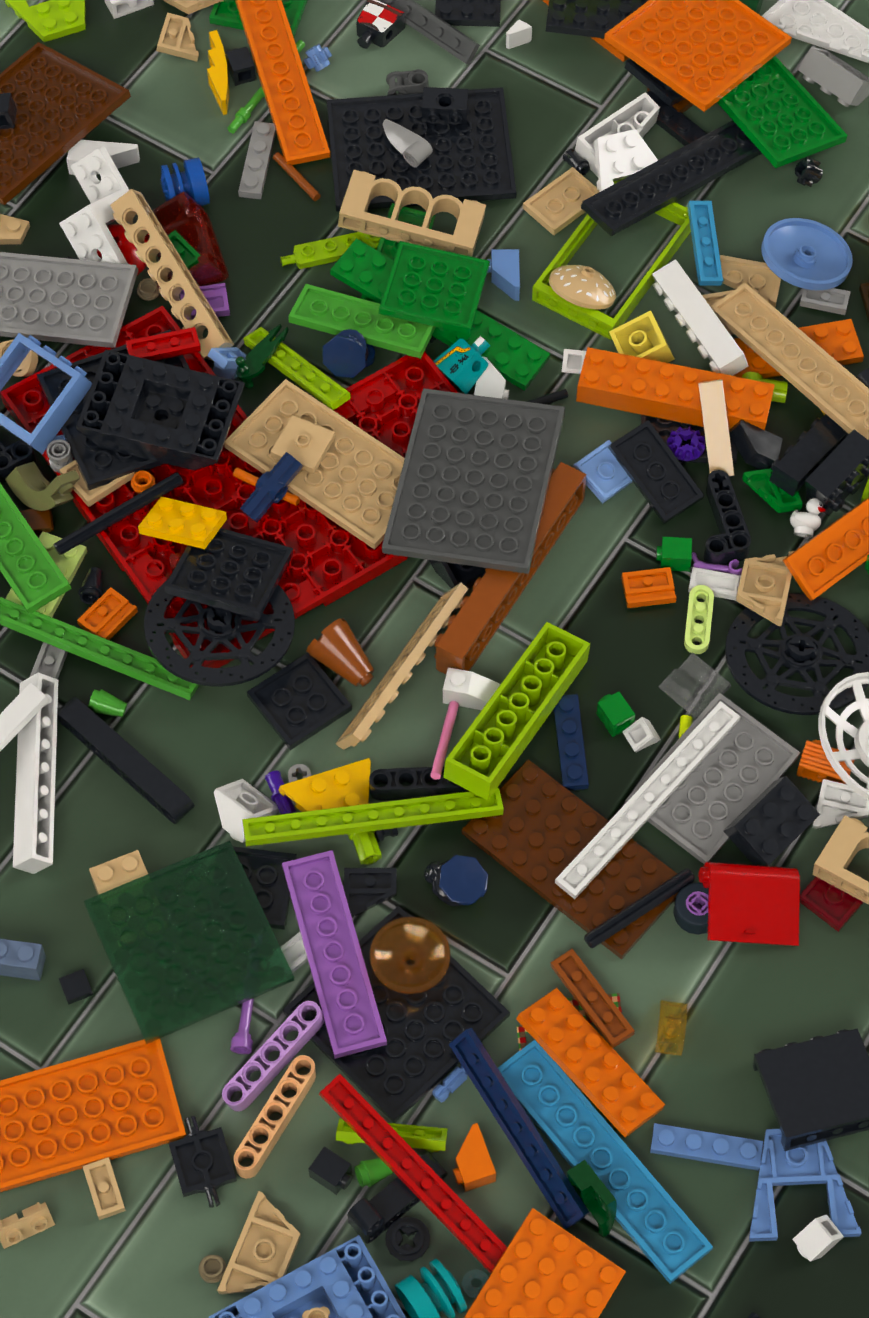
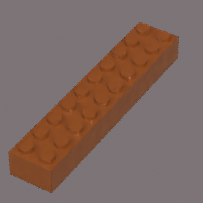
[434,462,586,674]

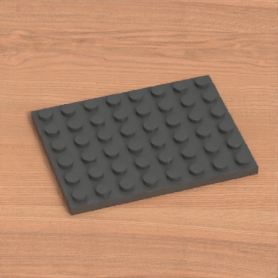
[382,388,565,574]

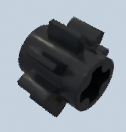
[795,157,823,187]

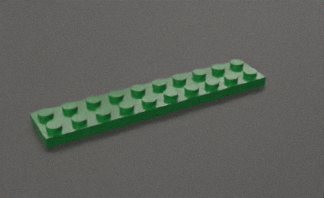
[330,238,550,391]

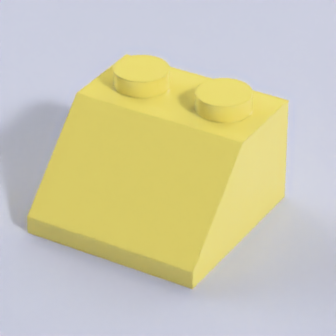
[609,310,675,363]

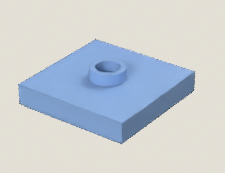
[573,440,633,504]

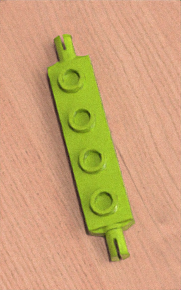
[280,232,380,269]

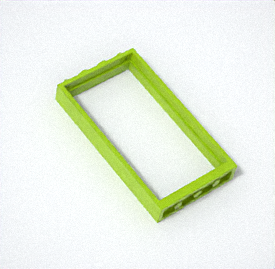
[532,178,691,340]

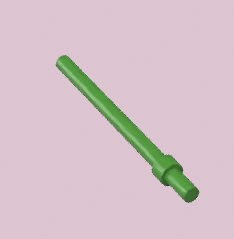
[227,40,305,134]

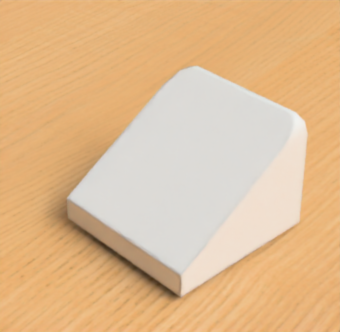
[506,19,532,49]
[561,349,586,374]
[622,717,661,752]

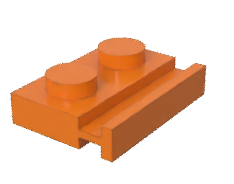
[621,567,677,608]
[77,587,138,640]

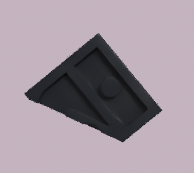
[344,868,397,917]

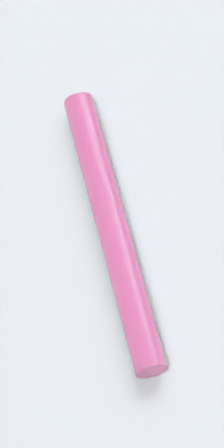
[430,701,459,780]

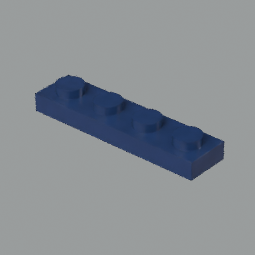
[553,694,589,790]

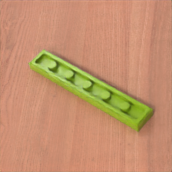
[243,327,351,410]

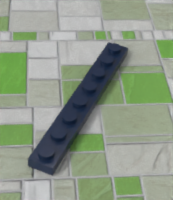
[449,1028,589,1230]

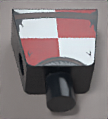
[356,0,405,49]

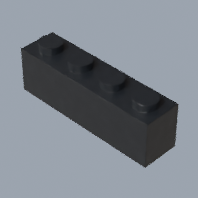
[769,414,848,497]

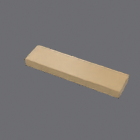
[698,379,734,476]

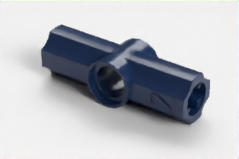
[240,452,303,522]

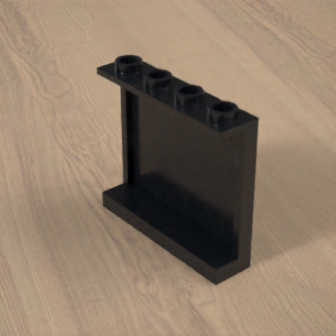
[753,1028,869,1151]

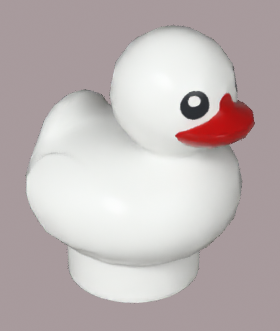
[790,498,826,538]

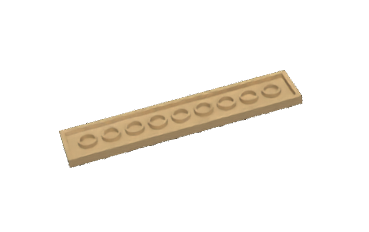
[711,283,869,440]

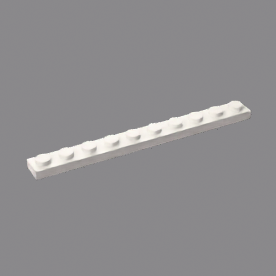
[555,701,740,899]

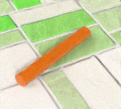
[233,467,300,506]

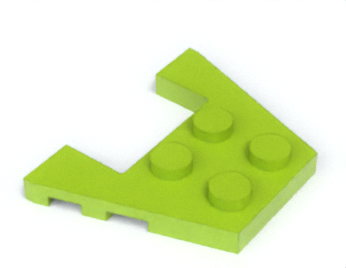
[4,0,86,42]

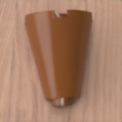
[306,618,374,687]

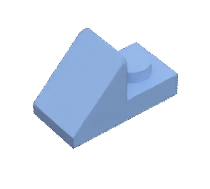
[207,347,247,380]

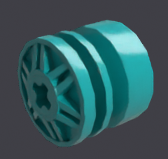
[395,1259,467,1318]

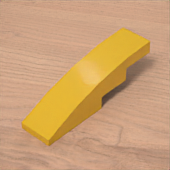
[207,30,229,115]

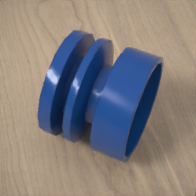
[160,157,210,212]

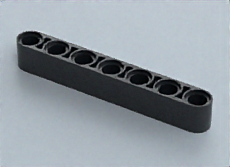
[57,697,195,824]

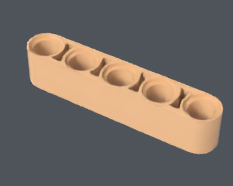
[234,1055,316,1179]

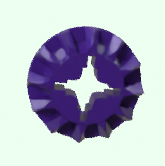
[667,426,705,461]

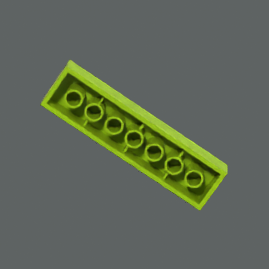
[443,622,590,800]

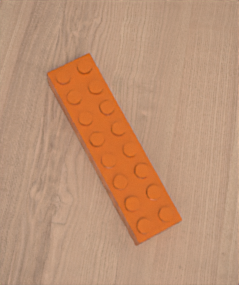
[576,347,775,431]

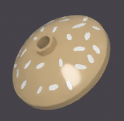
[549,265,616,309]

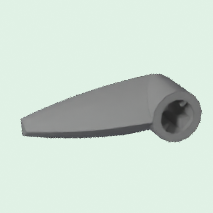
[382,119,433,167]

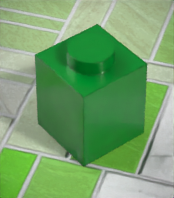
[656,537,692,572]
[597,692,635,737]

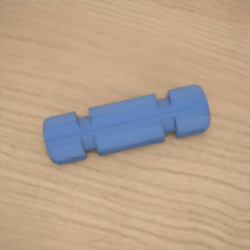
[432,1063,468,1103]

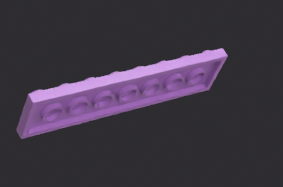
[282,850,387,1058]

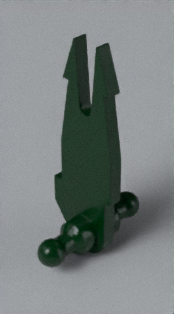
[235,324,289,389]

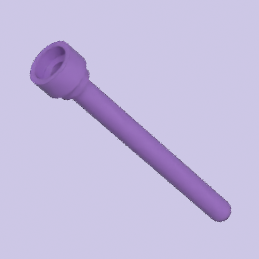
[230,932,263,1054]

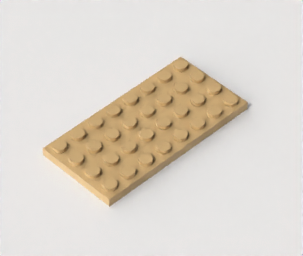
[224,379,405,549]

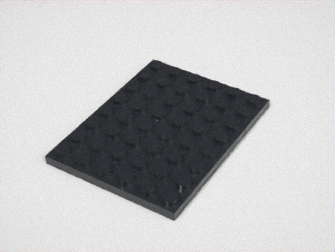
[327,87,517,211]

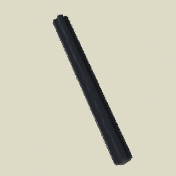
[54,473,184,555]

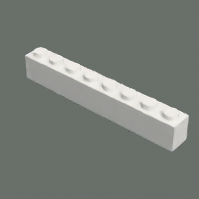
[13,672,58,874]

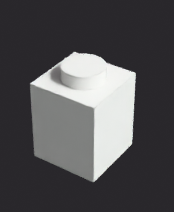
[793,1214,844,1262]

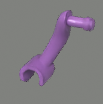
[692,552,742,575]

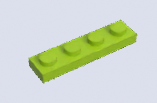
[336,1118,448,1152]

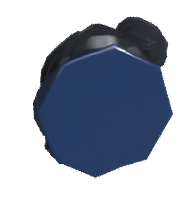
[323,329,368,378]
[424,855,488,906]

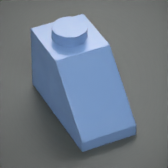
[487,249,520,301]

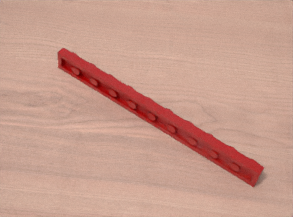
[319,1074,507,1273]

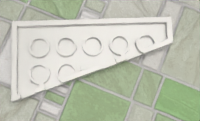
[762,0,869,63]

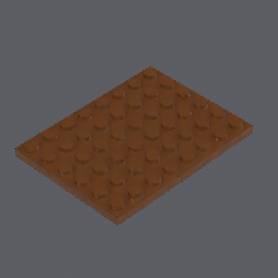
[0,42,131,205]

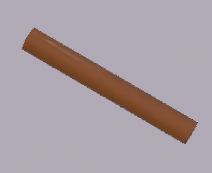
[273,152,321,201]

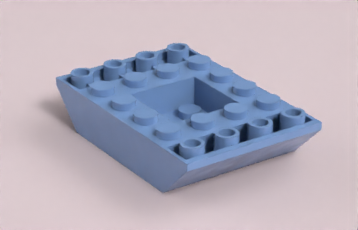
[209,1235,406,1318]

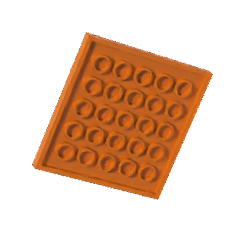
[604,0,792,112]

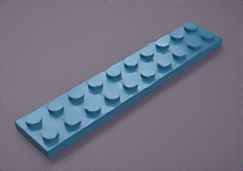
[498,1040,713,1284]

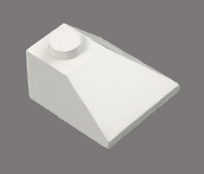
[214,779,279,843]

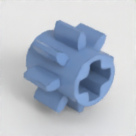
[304,44,332,72]

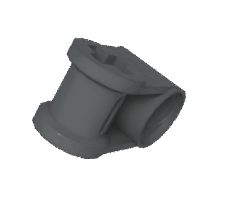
[386,69,429,96]

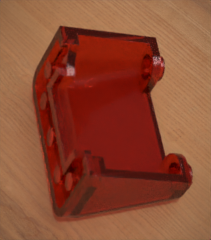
[144,191,229,289]

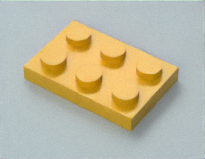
[138,497,227,549]

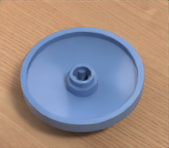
[761,218,853,290]

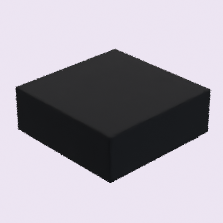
[59,969,93,1005]

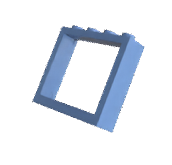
[0,333,92,454]

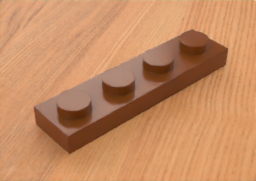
[551,948,635,1048]

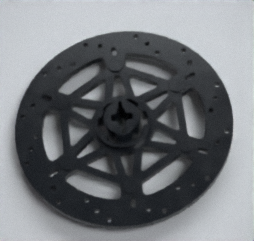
[144,580,295,687]
[725,593,869,715]

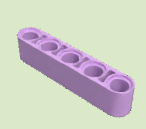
[222,1001,324,1111]

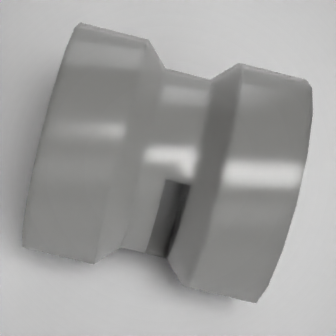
[47,440,74,473]

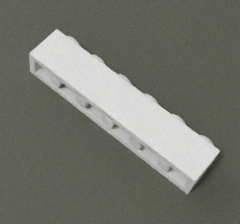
[652,259,748,376]

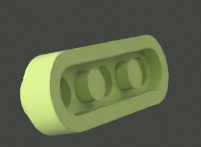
[684,585,714,654]

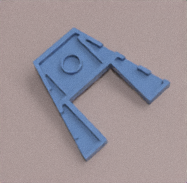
[749,1129,862,1242]

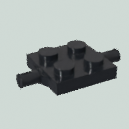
[169,1116,237,1208]

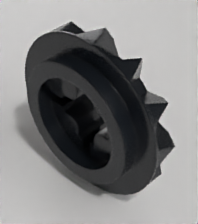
[385,1217,430,1262]

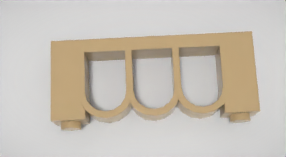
[338,170,486,257]
[813,816,869,905]

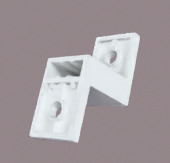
[59,146,129,264]

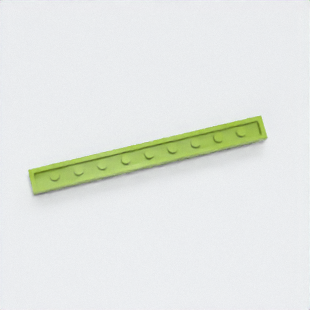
[242,788,504,847]

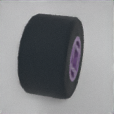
[673,882,709,935]

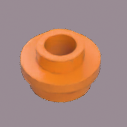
[131,470,155,494]

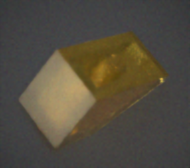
[655,1000,687,1056]

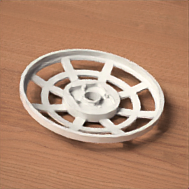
[818,672,869,800]

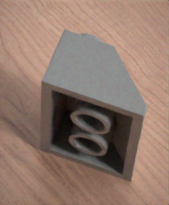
[798,47,869,107]

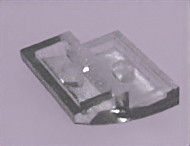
[659,653,731,719]

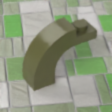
[5,461,80,511]

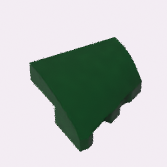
[566,1160,617,1238]

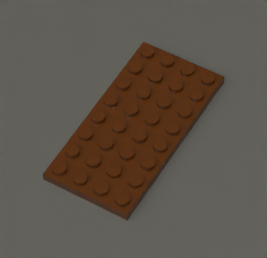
[462,760,679,960]

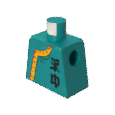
[433,336,490,394]

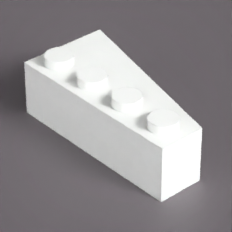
[575,92,660,177]

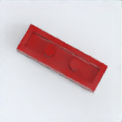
[125,327,201,361]

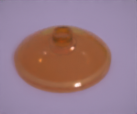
[370,917,450,994]

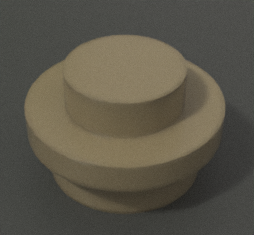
[137,278,160,301]
[199,1255,227,1283]

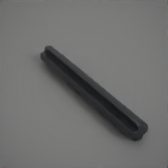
[584,868,695,948]

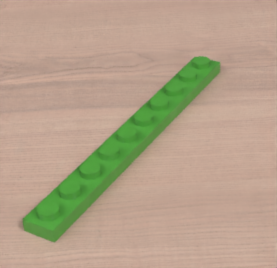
[0,597,199,700]

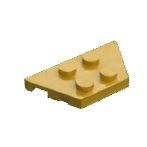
[279,758,371,812]

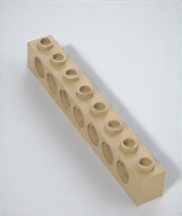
[110,189,234,361]

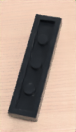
[647,90,708,146]

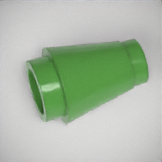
[88,689,128,717]
[354,1158,394,1187]

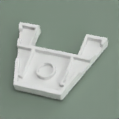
[594,129,658,192]

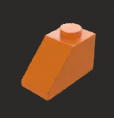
[452,1123,496,1192]

